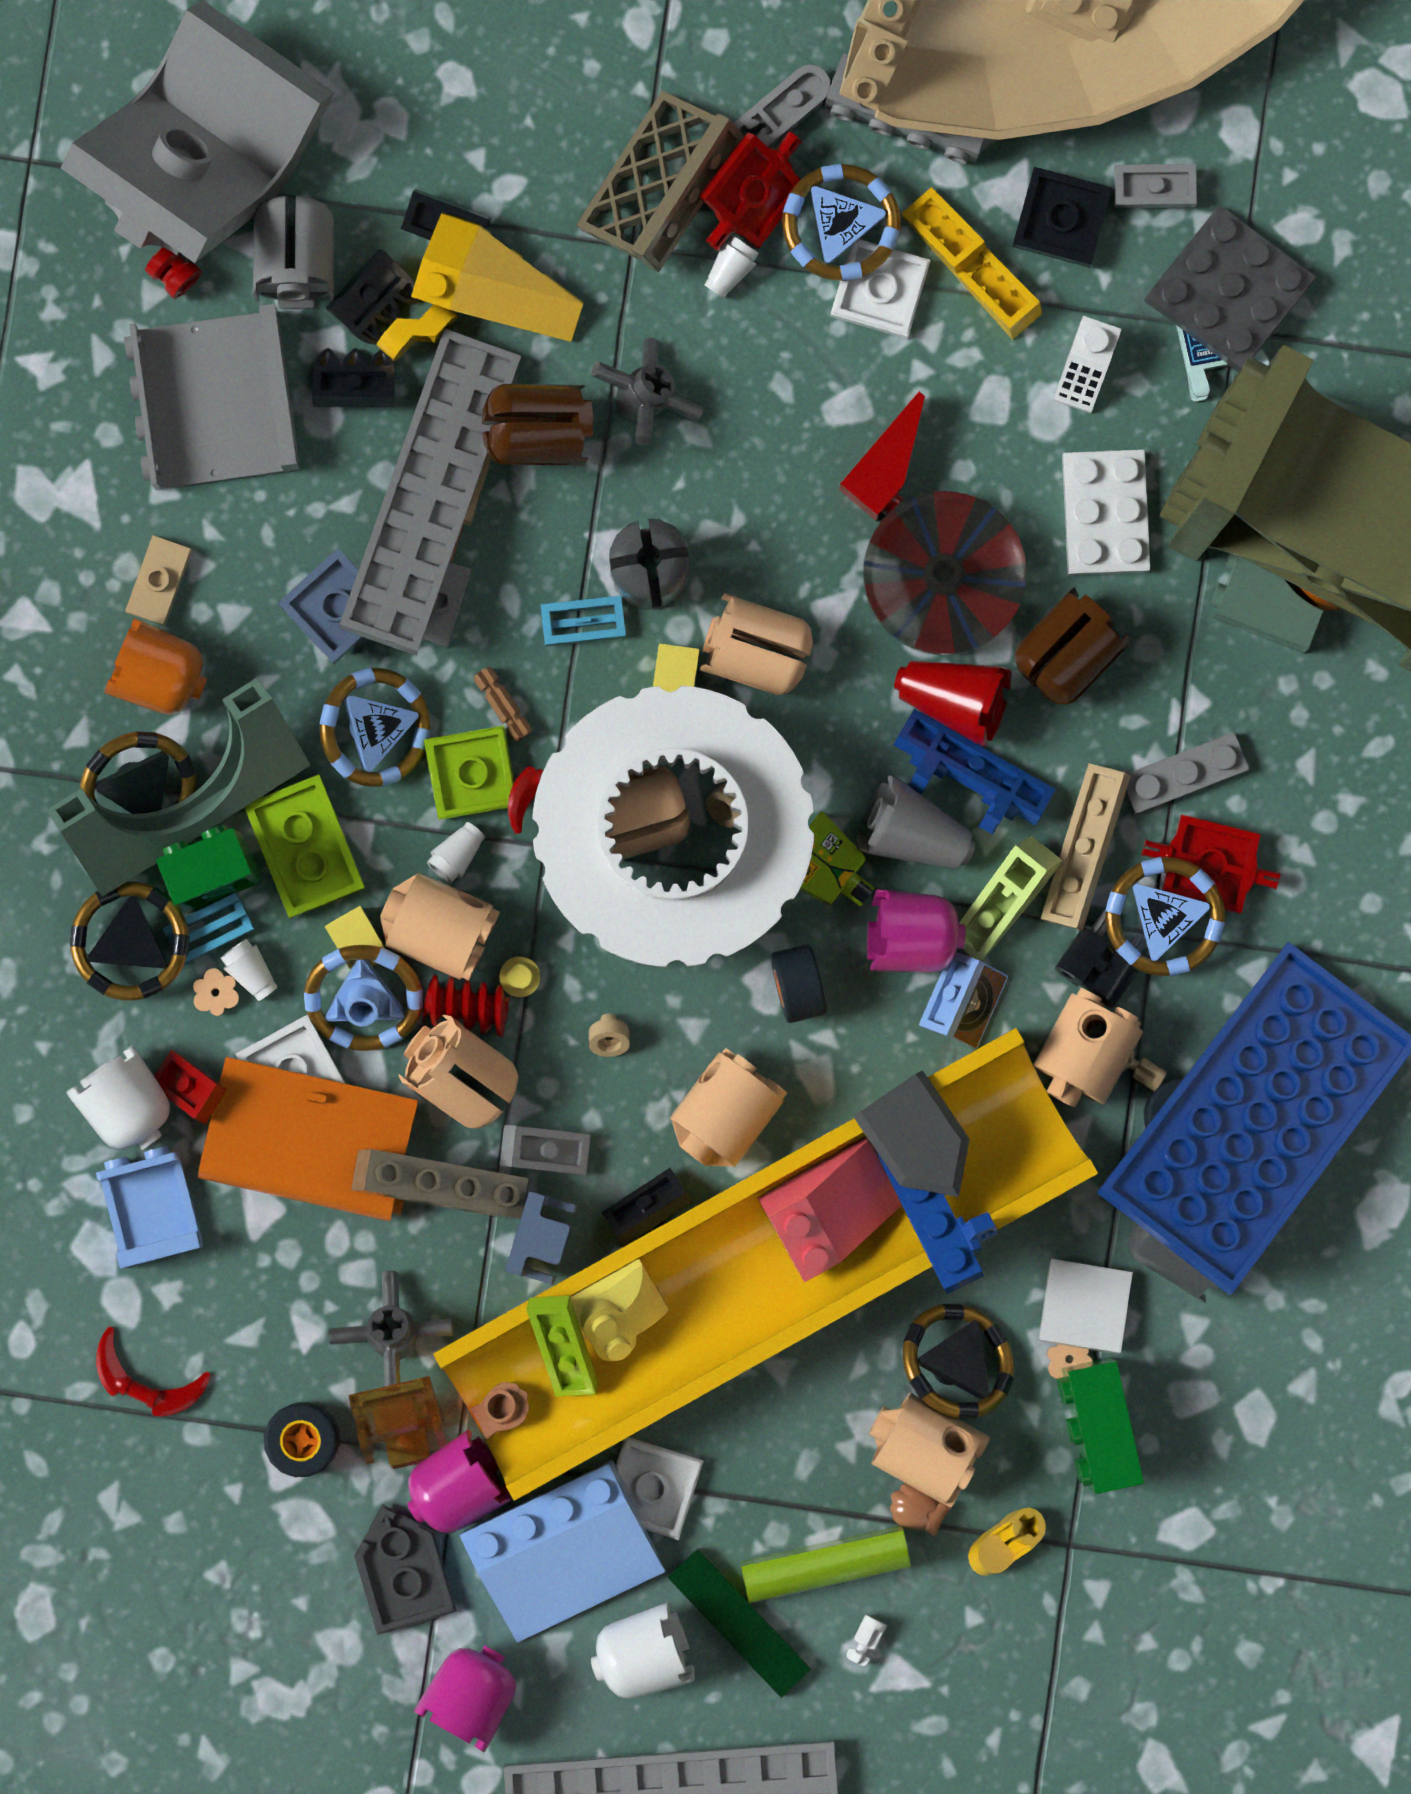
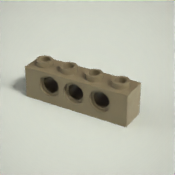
[351,1149,529,1219]

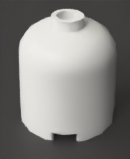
[66,1045,170,1150]
[591,1602,695,1699]

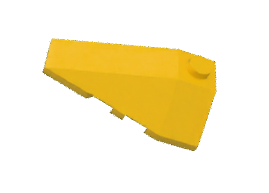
[411,212,584,342]

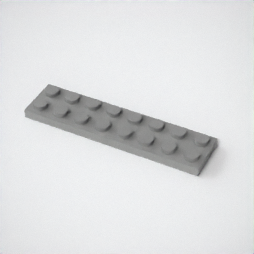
[339,329,521,655]
[504,1740,838,1794]

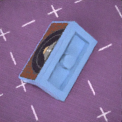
[919,952,1008,1050]

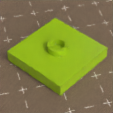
[424,725,514,820]

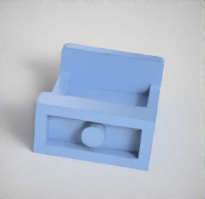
[96,1146,204,1269]

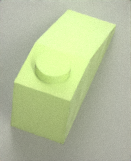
[959,835,1063,961]

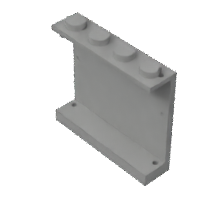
[124,304,300,490]

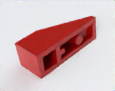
[839,392,925,521]

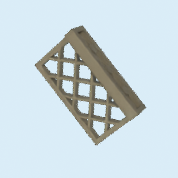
[576,91,744,273]

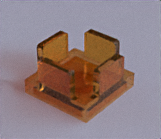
[349,1376,447,1469]

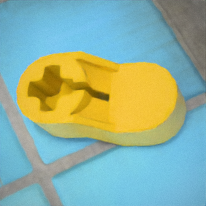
[377,304,458,361]
[968,1507,1046,1576]

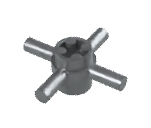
[591,338,703,445]
[329,1271,454,1393]

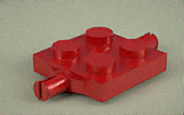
[698,132,802,251]
[1141,814,1281,914]

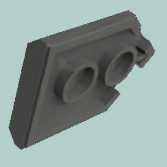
[854,1070,970,1198]
[354,1504,457,1635]

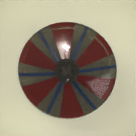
[863,491,1027,655]

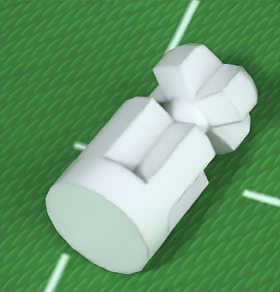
[846,1614,887,1667]

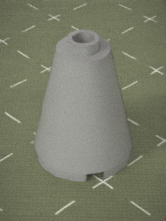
[857,775,976,869]

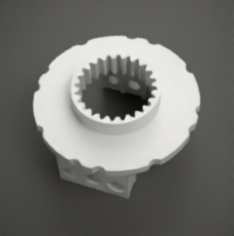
[532,686,814,967]

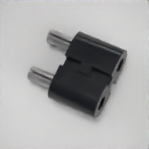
[1055,911,1147,1008]

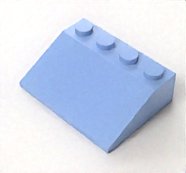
[459,1459,666,1643]

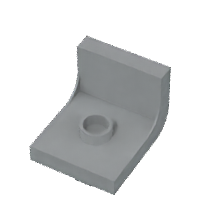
[61,0,334,263]

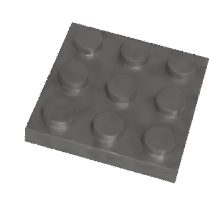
[1144,205,1316,372]

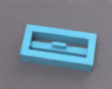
[540,595,626,647]
[162,893,255,965]

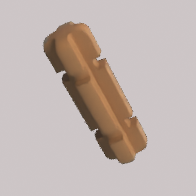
[474,666,532,742]

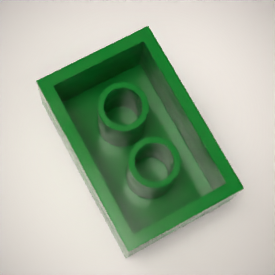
[155,825,263,913]
[1056,1357,1144,1495]

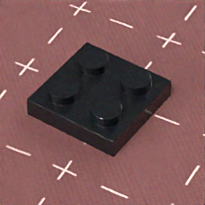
[1012,166,1112,268]

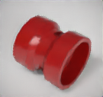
[145,247,202,300]

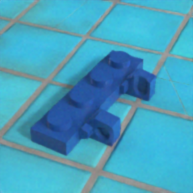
[893,709,1056,835]
[875,1150,998,1294]

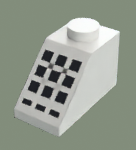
[1053,316,1121,414]

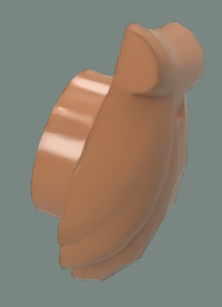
[470,1382,529,1439]
[890,1483,951,1537]

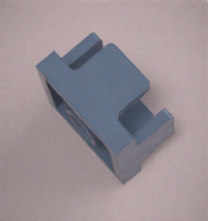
[278,548,368,665]
[505,1191,578,1285]

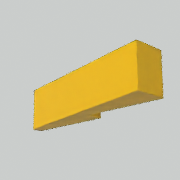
[901,187,1043,340]

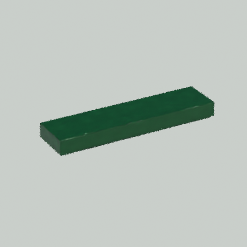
[667,1548,811,1698]

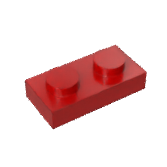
[154,1050,227,1124]

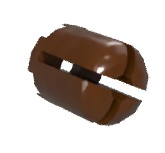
[482,384,593,466]
[1014,587,1132,705]

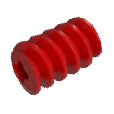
[422,974,510,1038]

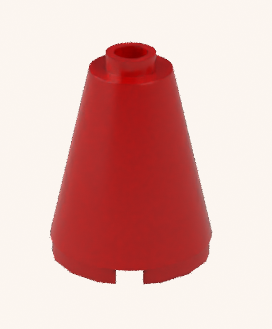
[894,660,1012,747]

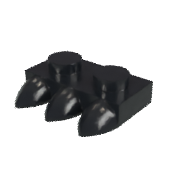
[325,249,419,345]
[312,348,396,407]

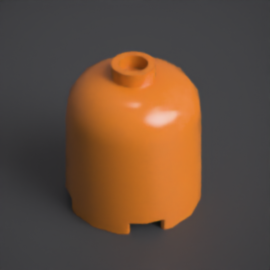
[104,618,208,715]

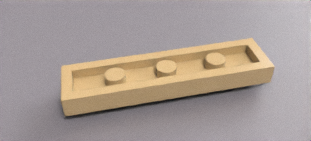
[1040,763,1131,931]

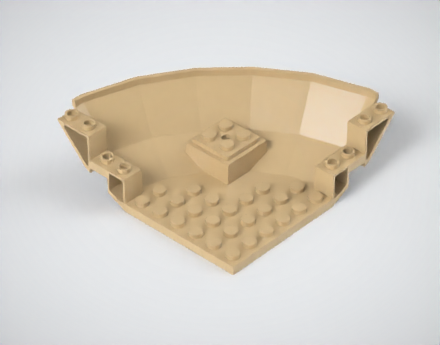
[839,0,1304,140]

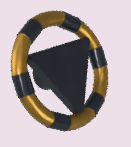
[80,731,197,814]
[69,881,190,1001]
[902,1304,1014,1419]

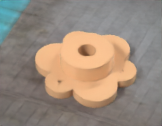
[193,968,239,1016]
[1047,1344,1093,1378]

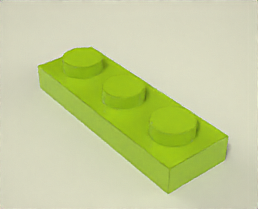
[526,1295,598,1397]

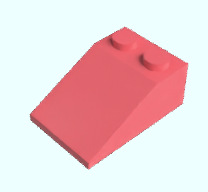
[757,1137,902,1282]

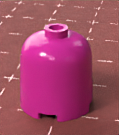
[867,889,966,973]
[407,1429,512,1533]
[413,1645,516,1753]

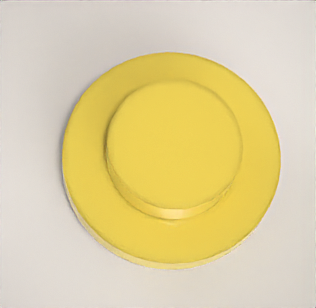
[499,956,540,998]

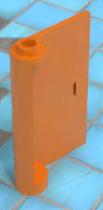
[198,1057,418,1222]

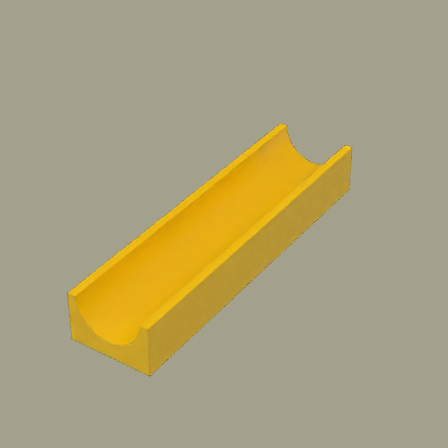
[433,1028,1098,1501]

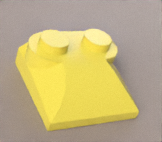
[570,1259,669,1361]

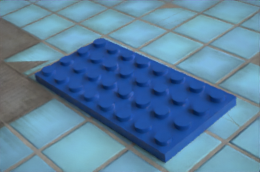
[1097,941,1411,1295]

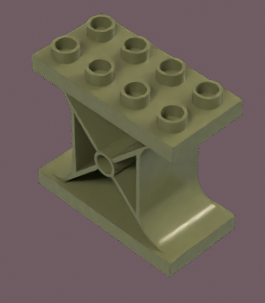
[1159,344,1411,672]

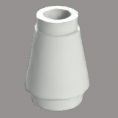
[704,235,759,298]
[427,822,485,884]
[221,939,278,1001]

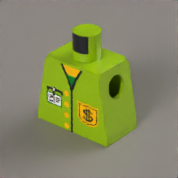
[799,811,875,907]

